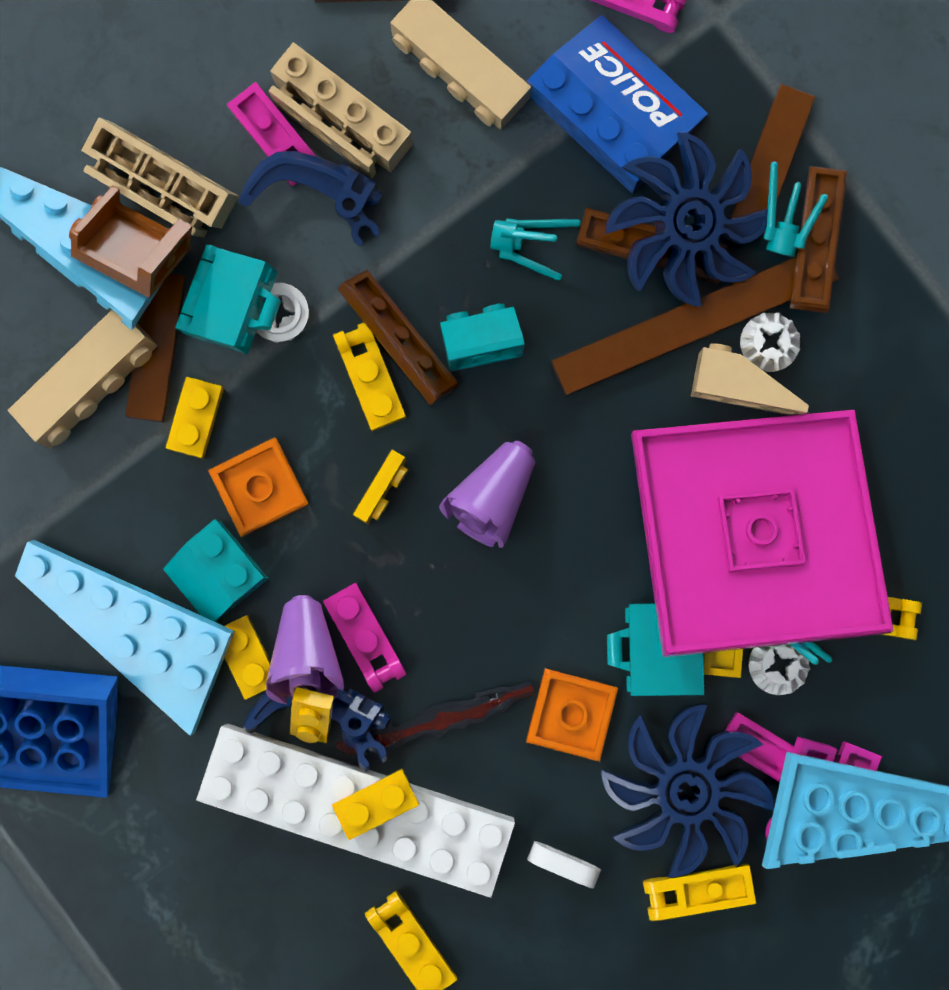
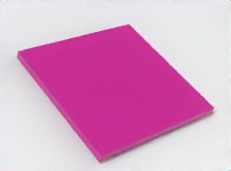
[631,410,893,657]

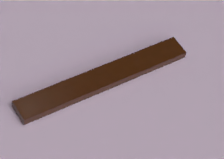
[551,257,839,396]

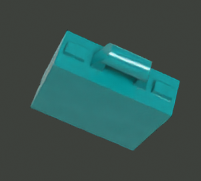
[175,244,281,355]
[607,604,704,696]

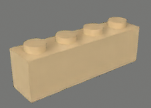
[390,0,531,130]
[7,310,158,449]

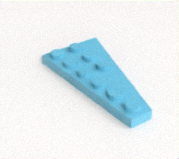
[0,167,165,330]
[15,540,235,736]
[762,752,949,869]

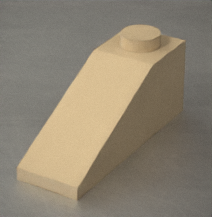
[691,344,809,416]

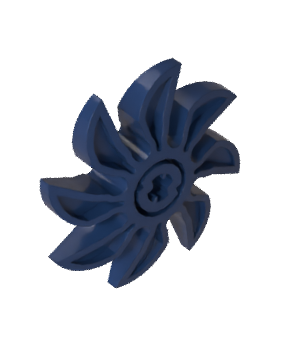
[605,132,768,307]
[601,704,775,878]

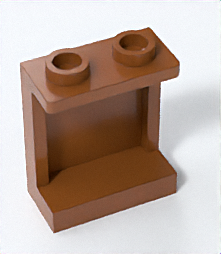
[69,186,192,298]

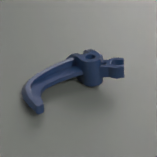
[239,151,383,247]
[243,689,391,772]

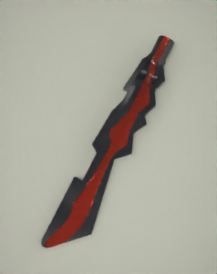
[333,680,535,763]

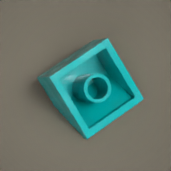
[440,304,525,372]
[163,519,269,623]

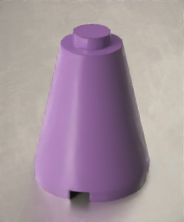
[439,441,535,548]
[266,595,344,704]

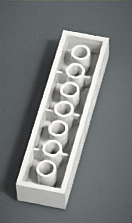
[196,724,515,898]

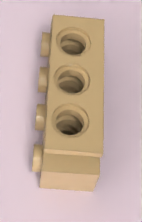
[269,42,413,179]
[81,117,239,238]

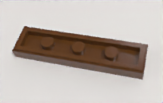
[730,84,815,235]
[790,166,847,313]
[576,208,729,284]
[338,270,459,405]
[125,273,187,423]

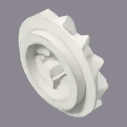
[256,283,309,343]
[740,313,800,372]
[749,644,810,695]

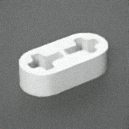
[527,841,601,888]

